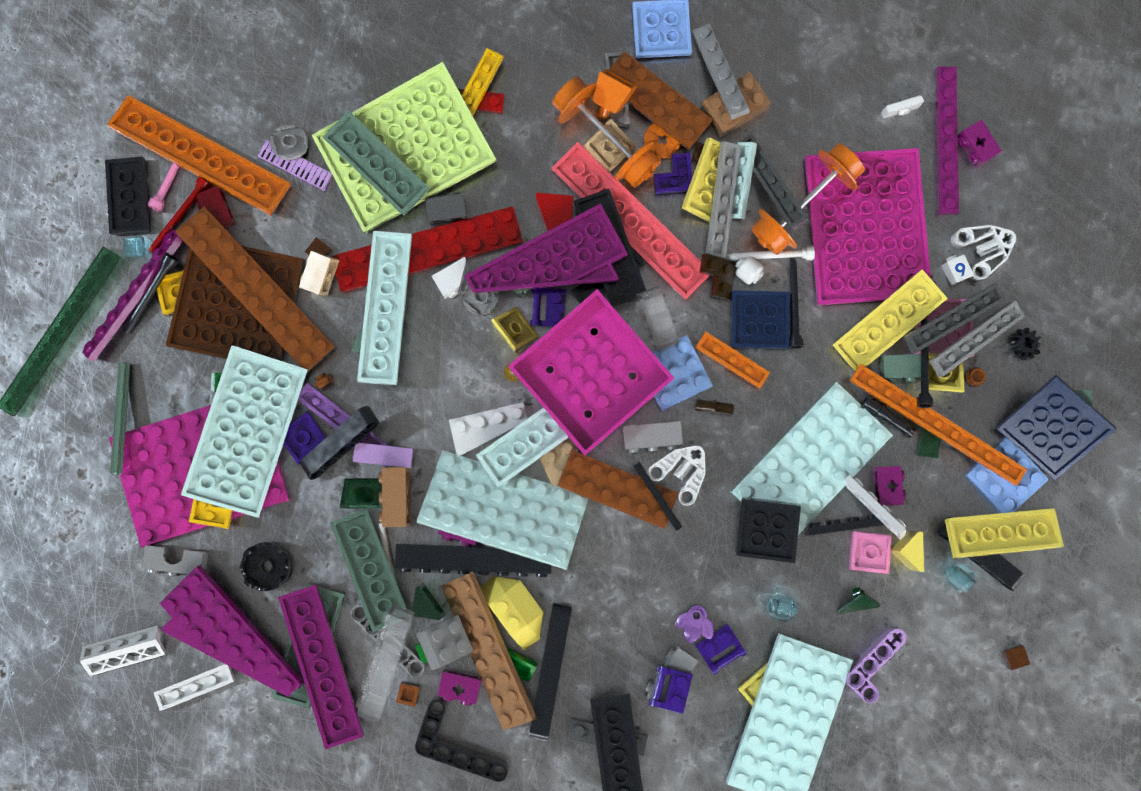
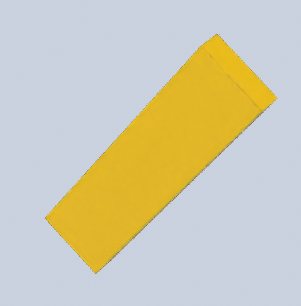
[461,48,504,116]

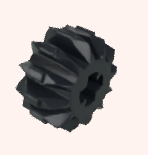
[1007,328,1043,360]

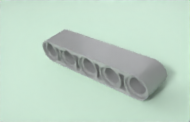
[350,603,427,677]

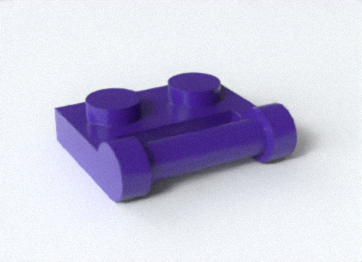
[530,288,566,328]
[695,624,747,675]
[648,665,693,714]

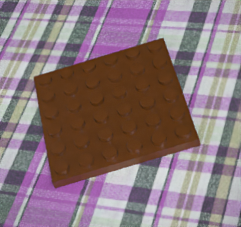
[165,246,305,361]

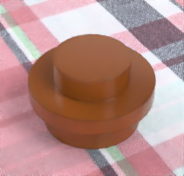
[966,367,986,386]
[313,372,332,389]

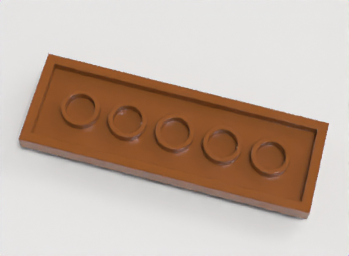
[609,51,713,150]
[557,450,678,529]

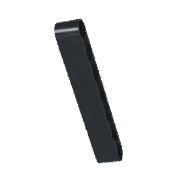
[528,603,572,741]

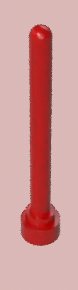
[149,176,212,253]

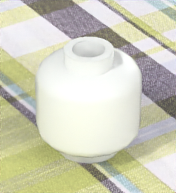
[736,256,765,285]

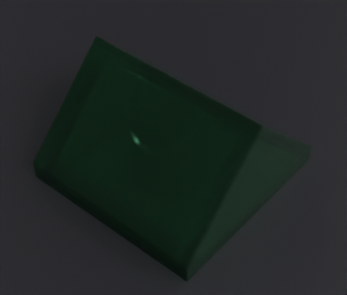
[340,478,382,509]
[411,583,446,620]

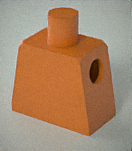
[593,69,637,119]

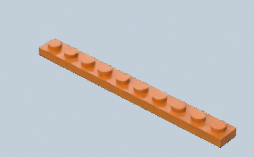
[849,364,1027,486]

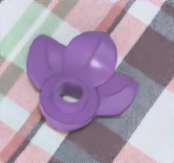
[676,605,714,643]

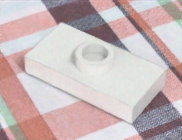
[881,95,924,119]

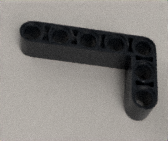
[415,696,509,782]

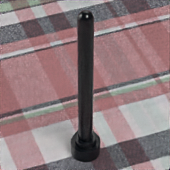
[123,253,179,334]
[789,258,804,348]
[917,319,933,408]

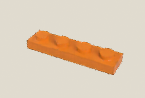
[695,331,771,389]

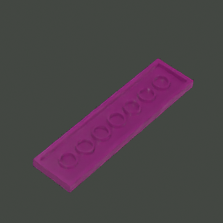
[278,584,364,750]

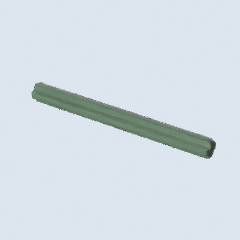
[110,362,130,475]

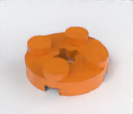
[644,123,680,159]

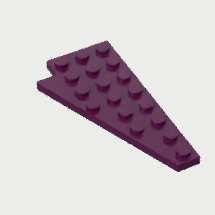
[464,203,628,293]
[159,565,304,697]

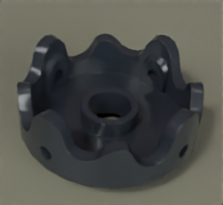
[239,542,291,591]

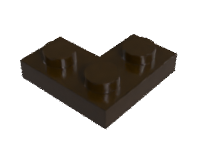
[699,253,737,300]

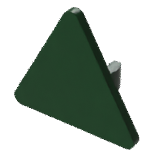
[838,587,880,614]

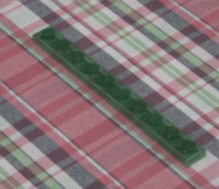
[0,246,122,417]

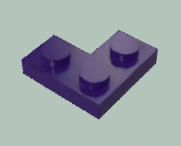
[654,153,692,194]

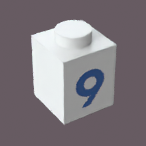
[941,254,974,286]

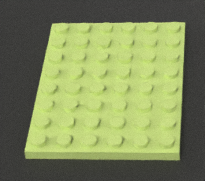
[312,62,497,234]

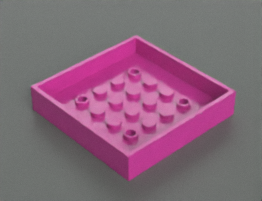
[508,289,674,455]

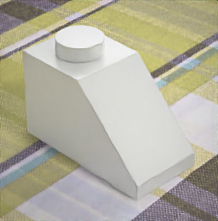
[432,257,468,299]

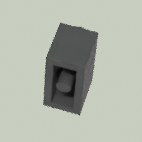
[425,192,467,225]

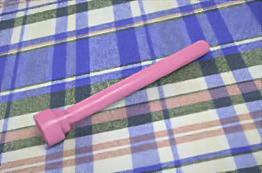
[147,128,195,212]

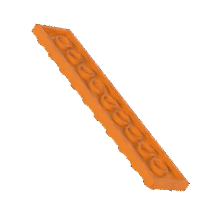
[107,95,291,216]

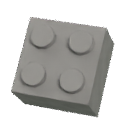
[416,615,473,670]

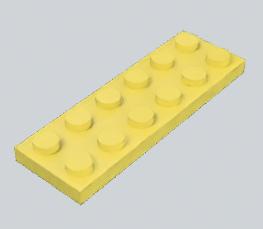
[832,269,948,371]
[945,508,1064,559]

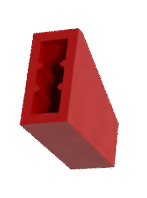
[536,192,574,231]

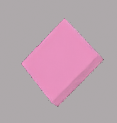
[849,531,892,574]

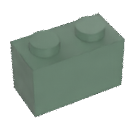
[879,354,921,383]

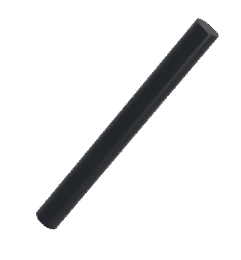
[634,462,683,531]

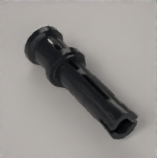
[861,394,916,438]

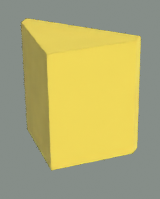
[491,307,539,354]
[918,353,964,393]
[891,531,924,572]

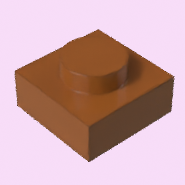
[396,682,421,707]

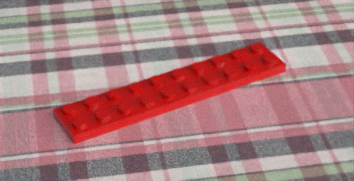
[331,206,523,293]

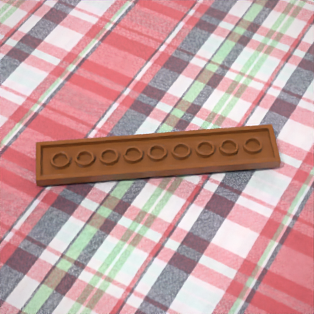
[175,207,335,372]

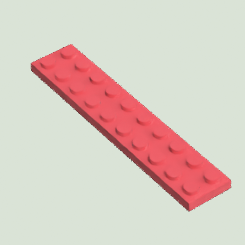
[551,142,709,300]

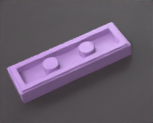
[353,443,414,468]

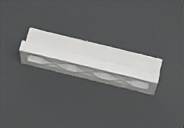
[79,625,166,676]

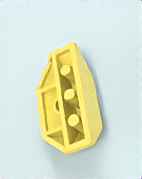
[480,576,544,650]

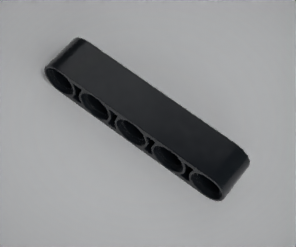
[300,406,379,480]
[937,517,1025,592]

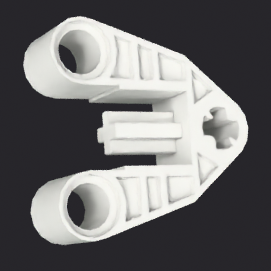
[950,225,1016,283]
[647,446,705,506]

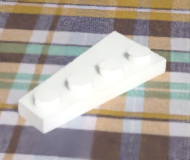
[449,402,527,456]

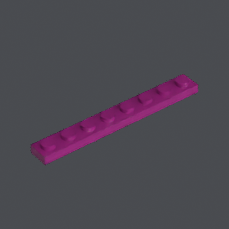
[936,66,959,215]
[82,230,183,362]

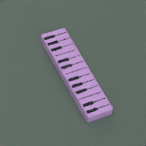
[258,140,333,191]

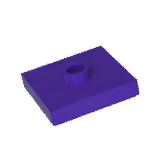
[283,411,327,465]

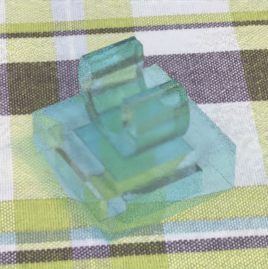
[123,236,146,259]

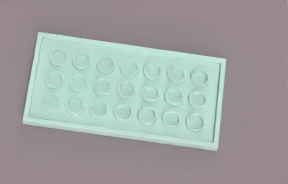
[181,345,308,518]
[731,382,893,535]
[417,450,588,570]
[726,633,853,791]

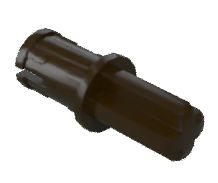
[695,399,734,415]

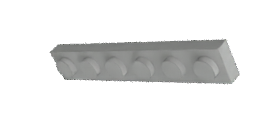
[692,24,749,120]
[706,141,741,259]
[929,300,1025,377]

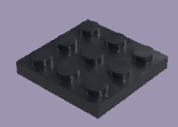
[736,497,801,563]

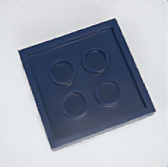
[731,290,790,349]

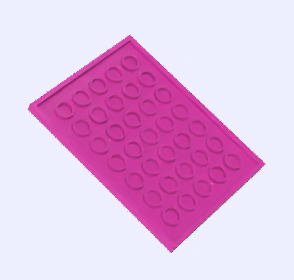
[804,148,931,306]
[109,405,290,548]

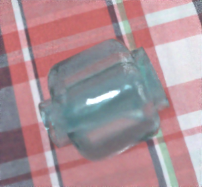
[945,564,976,593]
[767,594,798,622]

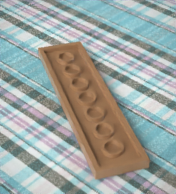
[441,572,537,730]

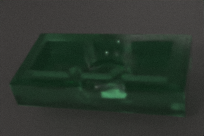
[917,427,941,459]

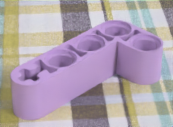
[846,627,906,703]

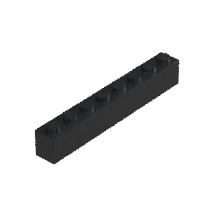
[395,544,552,577]

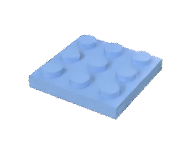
[632,0,692,59]
[652,335,713,412]
[965,437,1048,513]

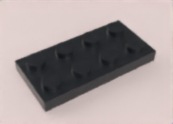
[105,156,150,235]

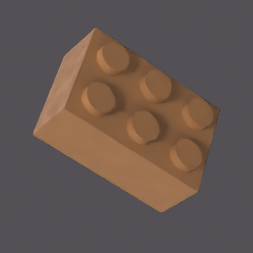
[700,72,771,139]
[379,467,412,527]

